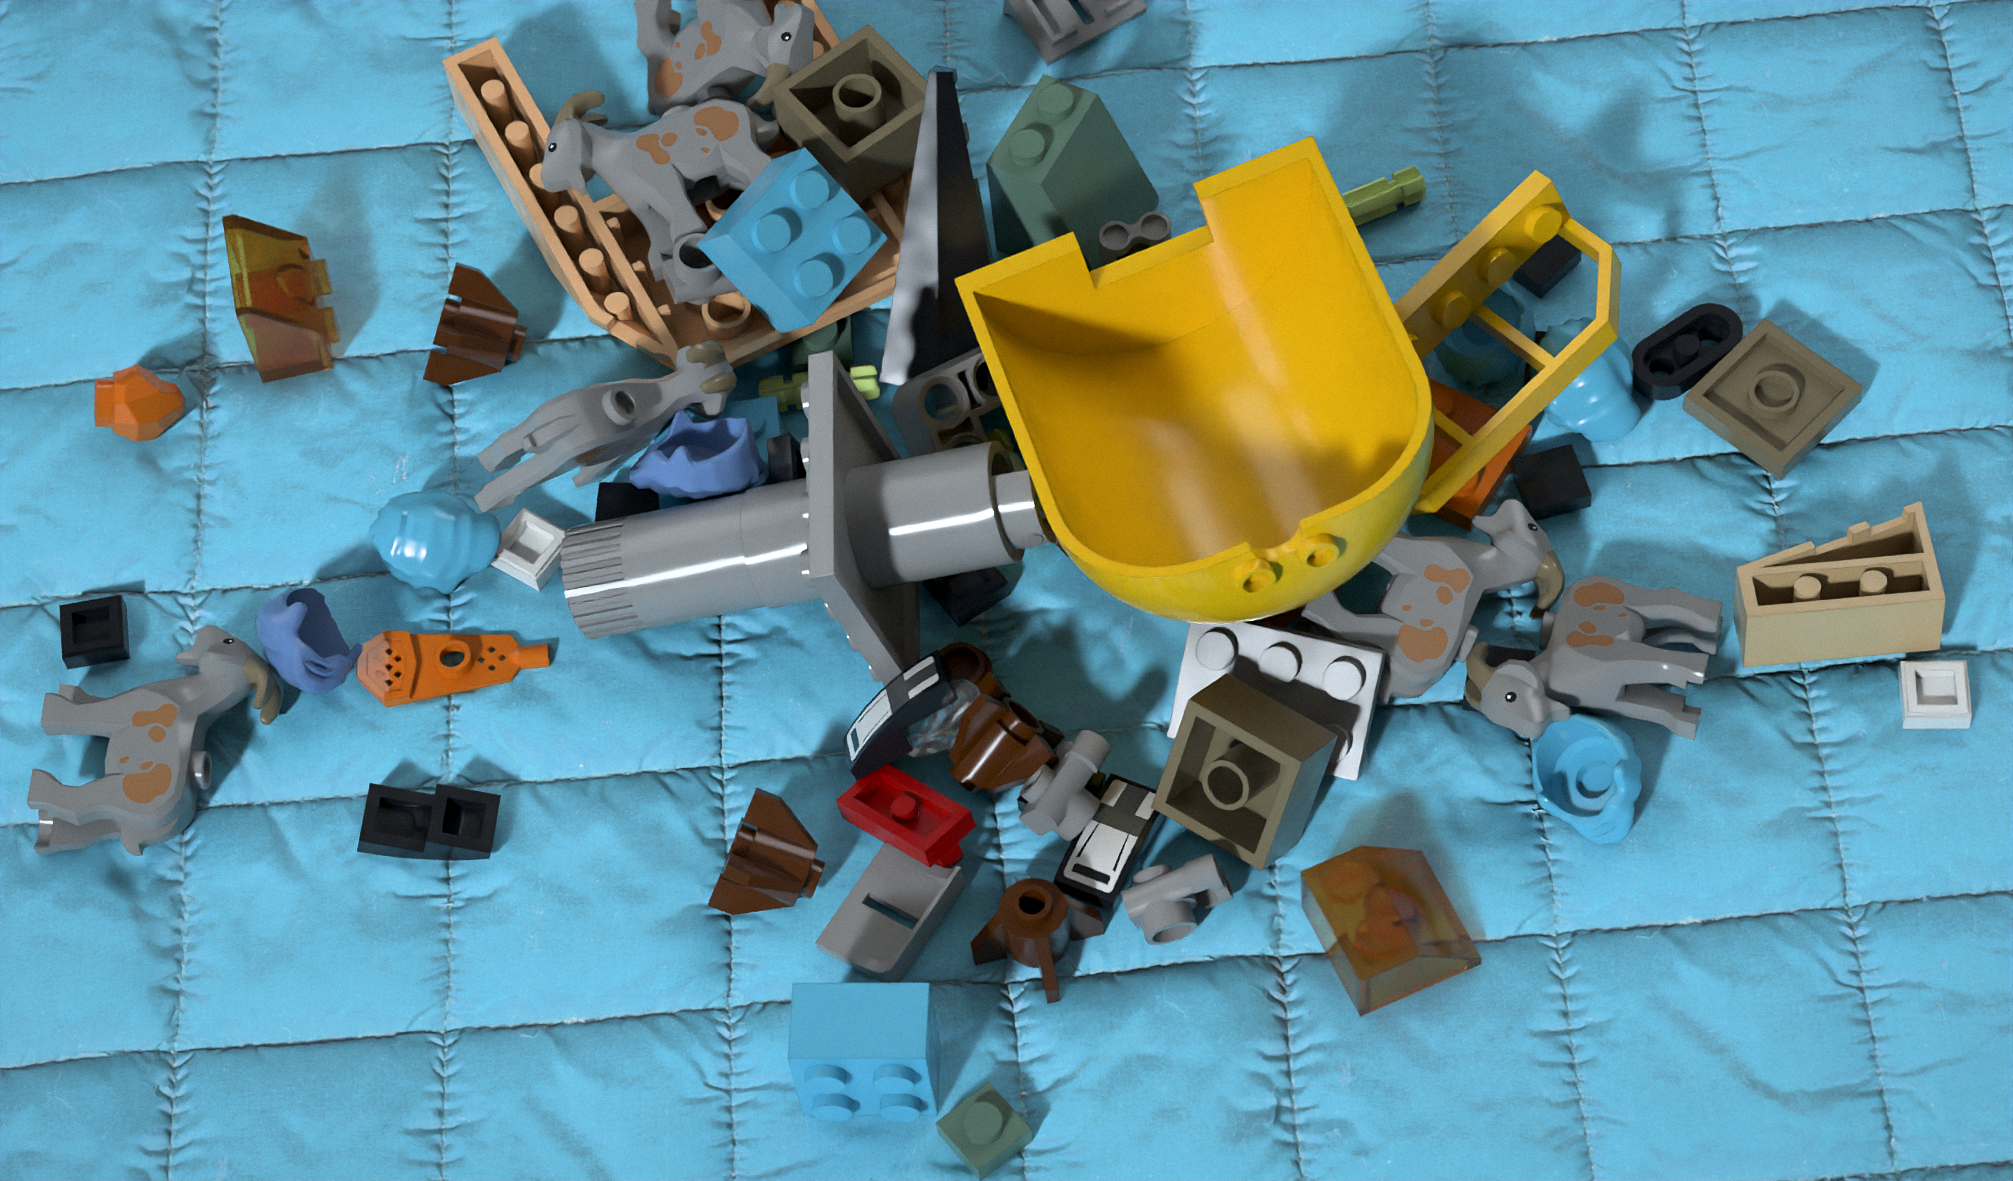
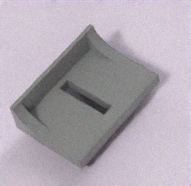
[1003,0,1147,67]
[815,843,966,983]

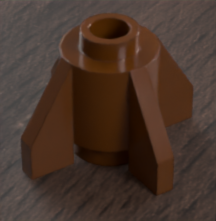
[423,262,527,386]
[947,672,1065,795]
[708,787,825,915]
[970,874,1104,1004]

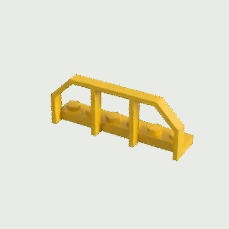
[1394,170,1622,516]

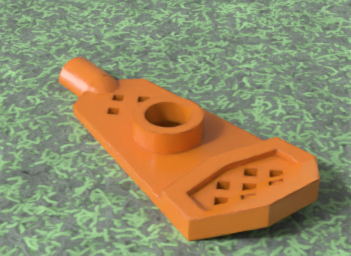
[356,631,550,708]

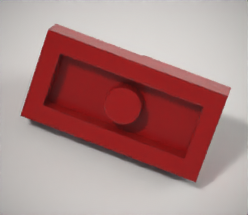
[836,764,976,869]

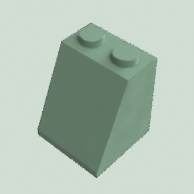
[986,74,1159,272]

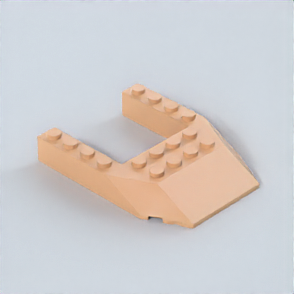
[442,0,913,371]

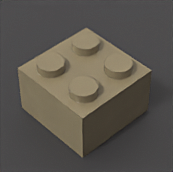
[771,24,927,204]
[1151,673,1338,871]

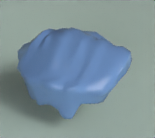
[629,410,765,501]
[255,588,363,695]

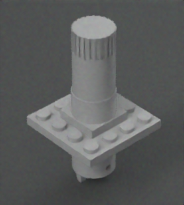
[560,350,1057,686]

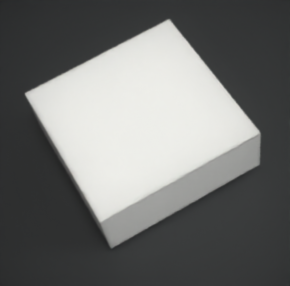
[490,507,566,592]
[1898,660,1972,729]

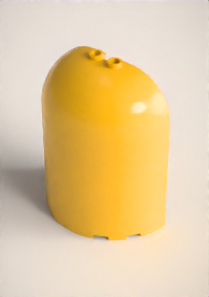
[954,136,1434,624]

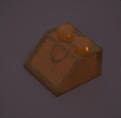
[222,214,341,383]
[1301,845,1482,1017]

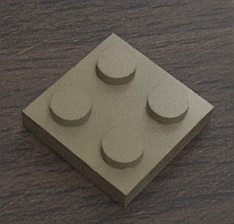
[1683,318,1864,480]

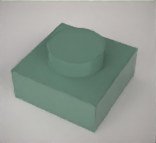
[790,315,854,374]
[936,1082,1033,1181]

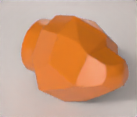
[94,365,185,442]

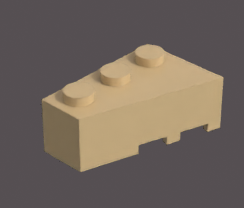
[1733,501,1946,668]

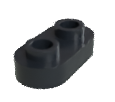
[1631,303,1743,401]

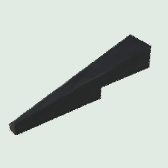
[879,65,994,392]

